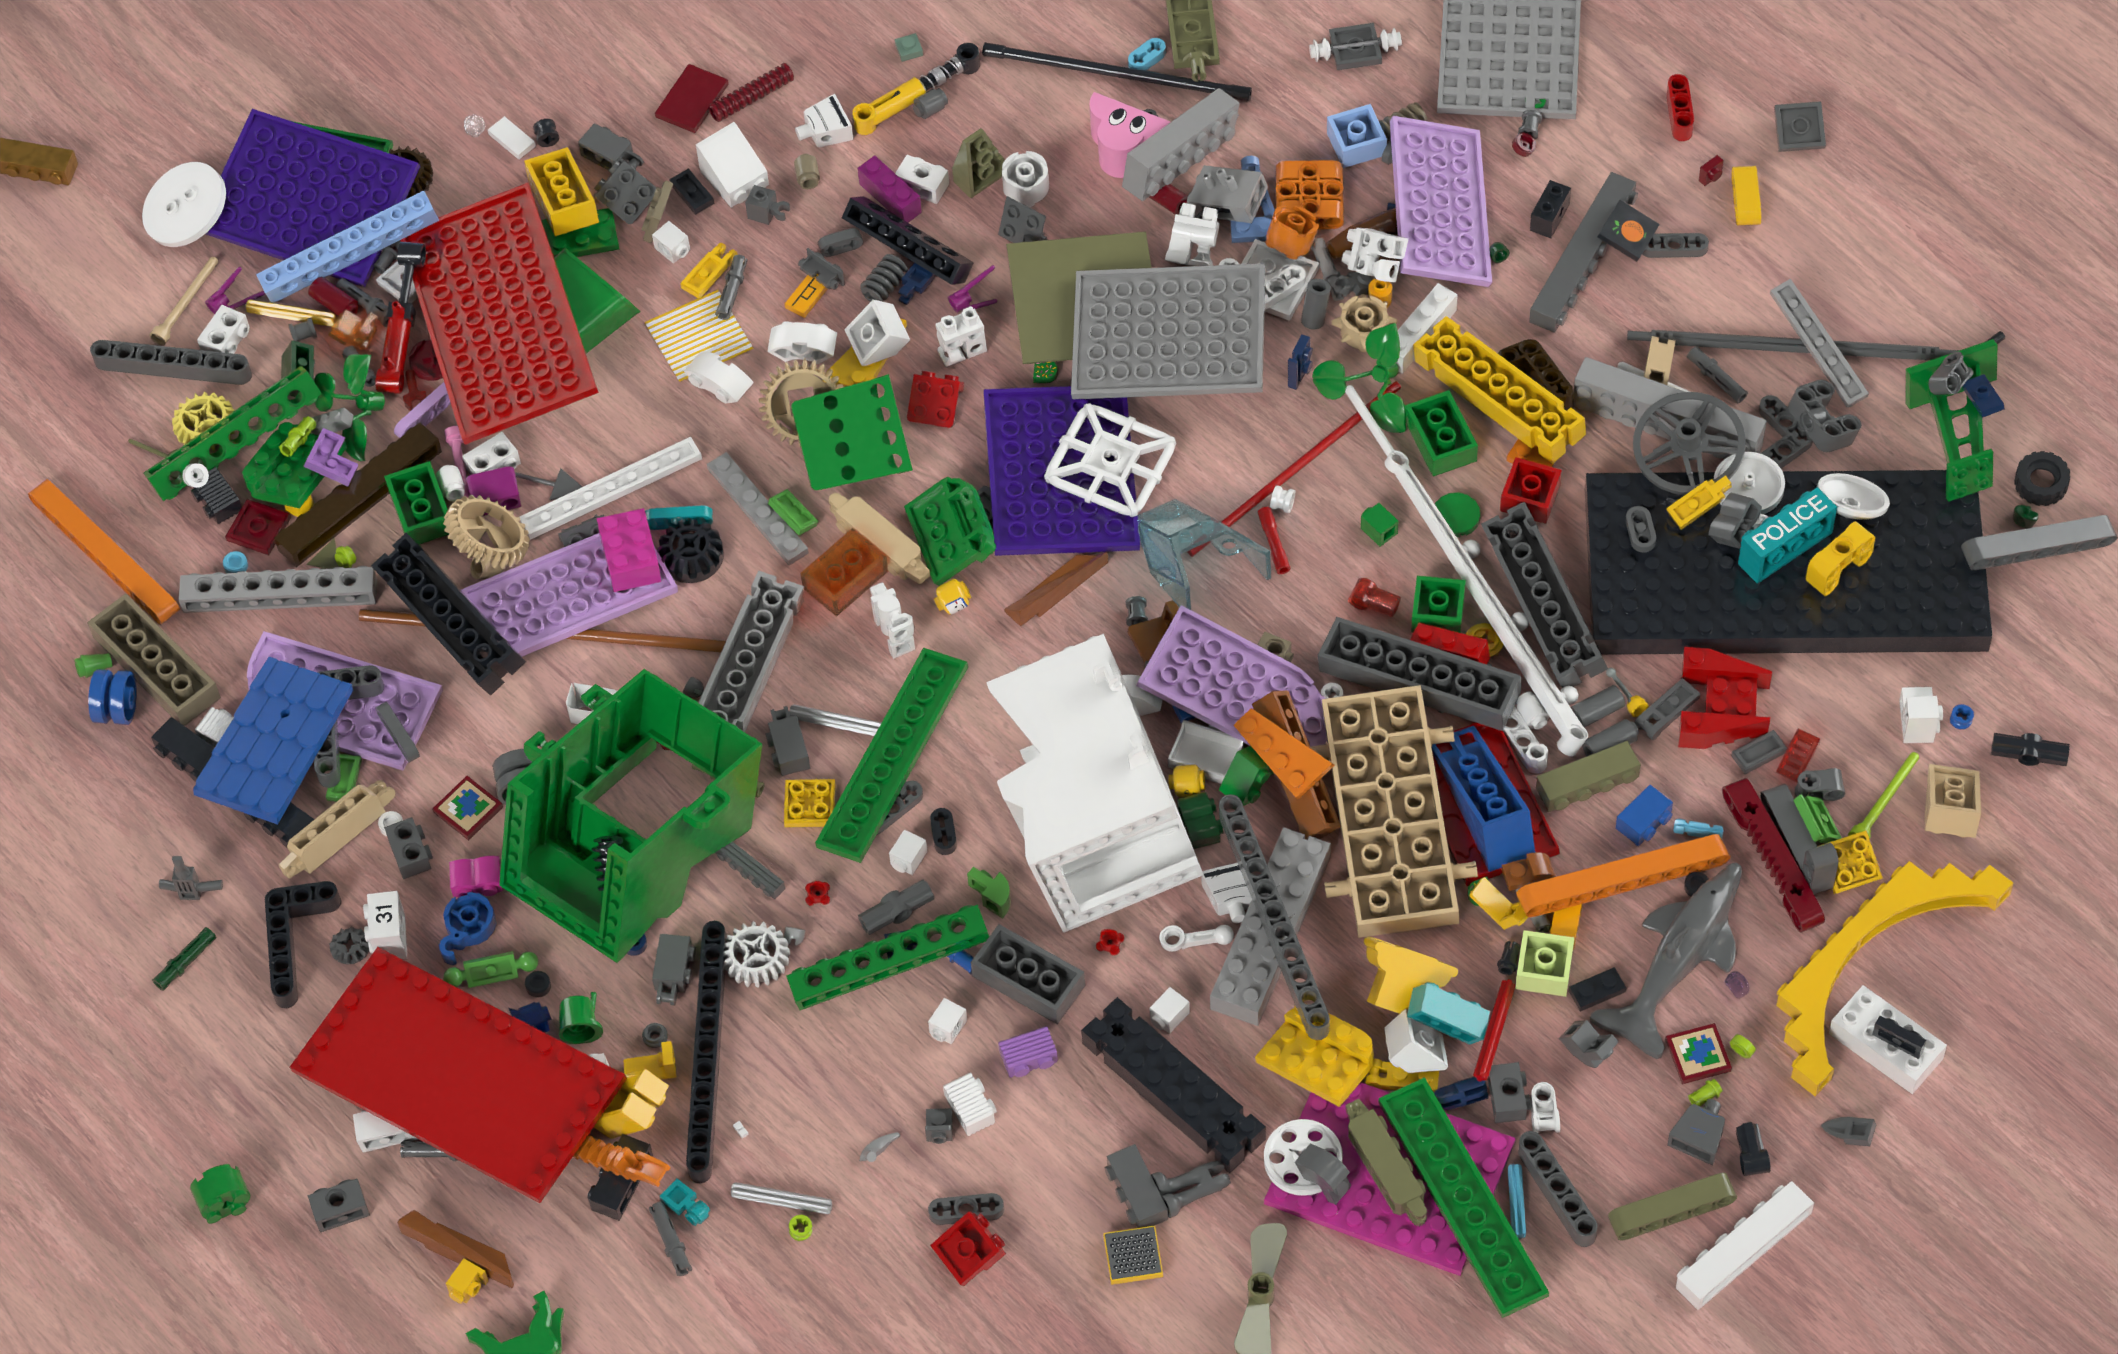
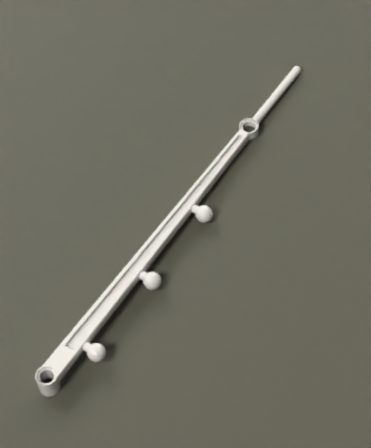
[1345,385,1588,756]

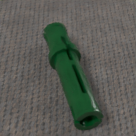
[152,927,217,991]

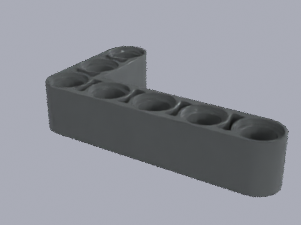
[314,665,384,788]
[1760,784,1838,895]

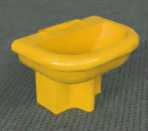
[1363,936,1458,1014]

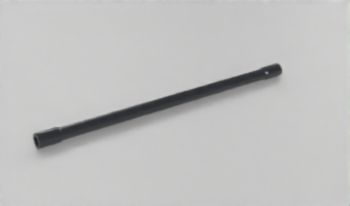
[982,42,1252,101]

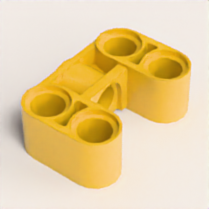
[1806,521,1875,596]

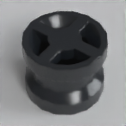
[533,119,559,147]

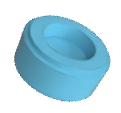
[223,551,248,573]

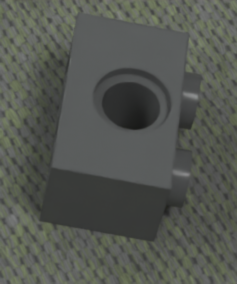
[1487,1062,1531,1123]
[307,1179,370,1233]

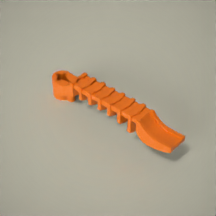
[573,1135,671,1187]

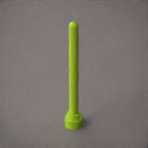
[1848,752,1919,839]

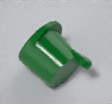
[559,992,603,1044]

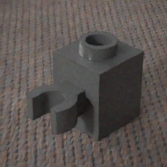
[745,185,790,225]

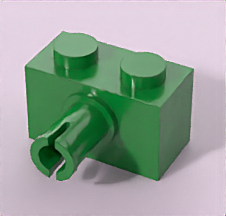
[1219,745,1274,806]

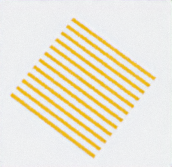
[644,290,754,382]

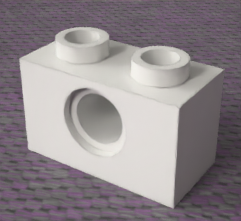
[895,155,949,204]

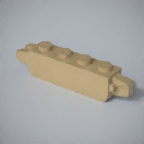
[828,492,930,584]
[279,780,396,879]

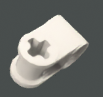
[1530,1082,1560,1133]

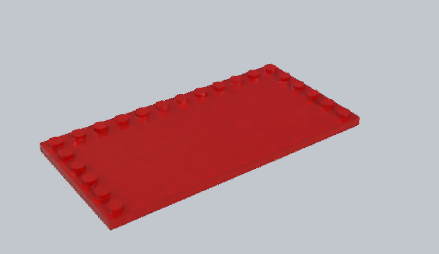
[400,183,599,445]
[289,947,627,1203]

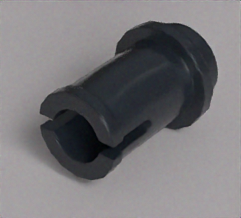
[1497,941,1521,975]

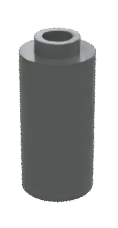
[1301,279,1331,330]
[1570,685,1625,728]
[1582,719,1639,756]

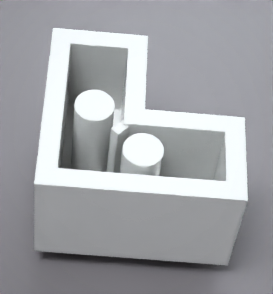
[1899,687,1943,743]

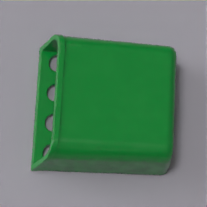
[554,248,641,354]
[791,374,913,491]

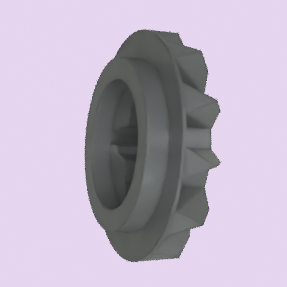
[329,926,369,964]

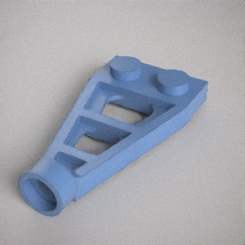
[1231,156,1275,243]

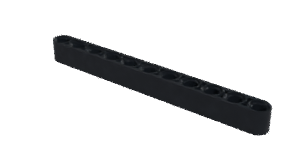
[686,920,727,1184]

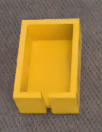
[594,1069,669,1139]

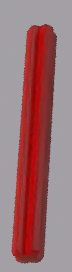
[1473,979,1516,1082]

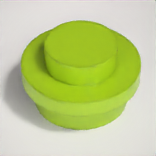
[335,546,356,568]

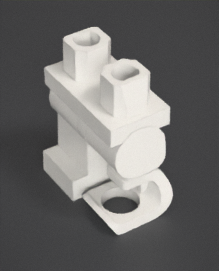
[1165,203,1220,266]
[1342,228,1409,282]
[935,307,987,367]
[870,583,915,659]

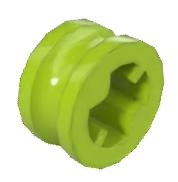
[789,1215,812,1241]

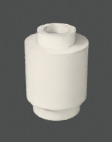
[436,465,465,501]
[1516,692,1550,729]

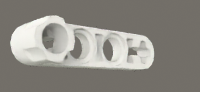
[1503,706,1548,774]

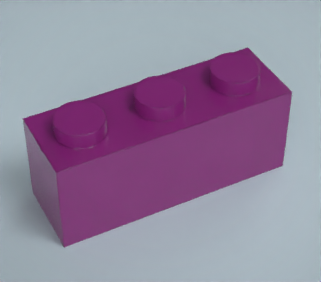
[857,155,922,223]

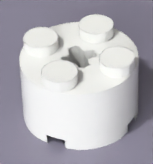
[1002,151,1049,207]

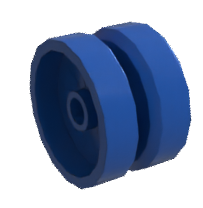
[88,669,137,725]

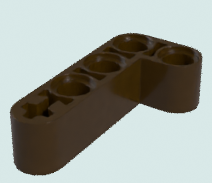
[1498,339,1574,411]

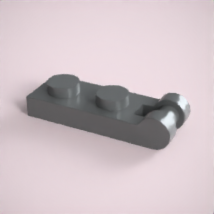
[1634,678,1700,740]

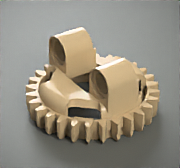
[758,358,844,447]
[443,495,530,579]

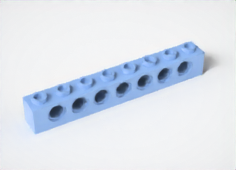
[256,191,439,303]

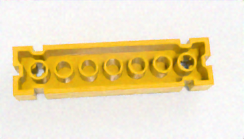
[1413,316,1586,464]

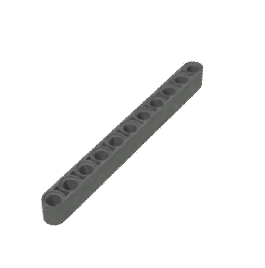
[1219,795,1330,1040]

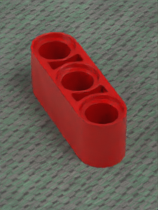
[1666,74,1694,141]

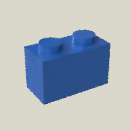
[1615,785,1673,847]

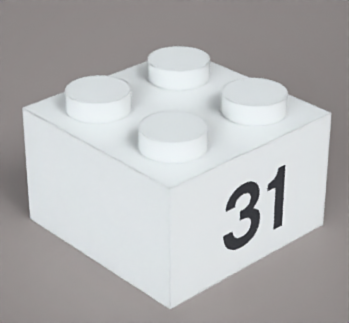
[363,891,407,959]

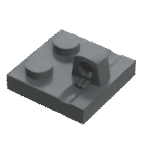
[1774,101,1826,152]

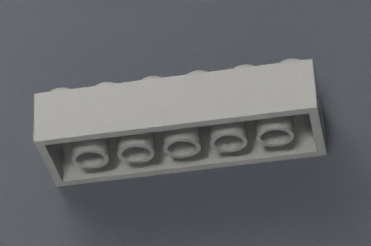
[1122,88,1240,201]

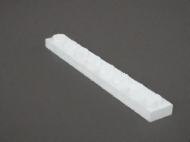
[520,437,702,540]

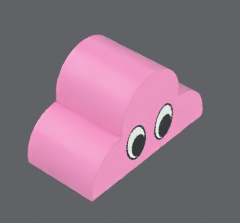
[1089,92,1171,178]

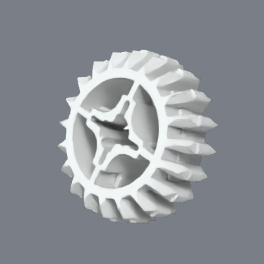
[724,921,790,988]

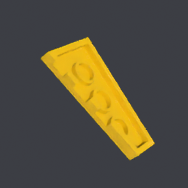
[823,318,907,387]

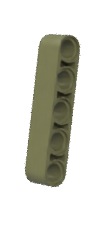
[1608,1173,1737,1241]

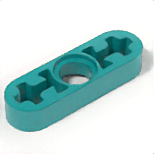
[645,505,713,530]

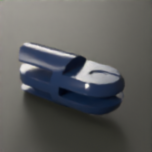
[1434,1076,1489,1111]

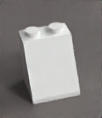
[696,122,769,207]

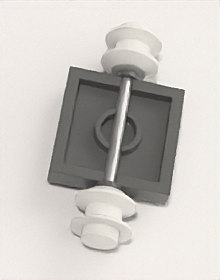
[1309,23,1402,70]

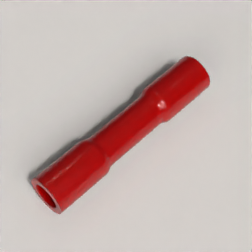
[1257,507,1291,574]

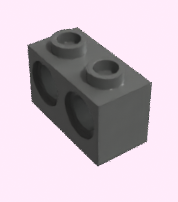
[384,817,433,880]

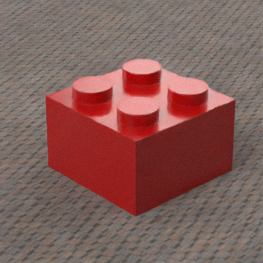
[1500,457,1562,524]

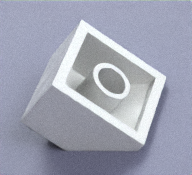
[844,300,910,366]
[1384,1009,1448,1073]

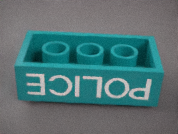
[1738,487,1837,584]

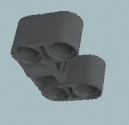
[1788,380,1862,452]

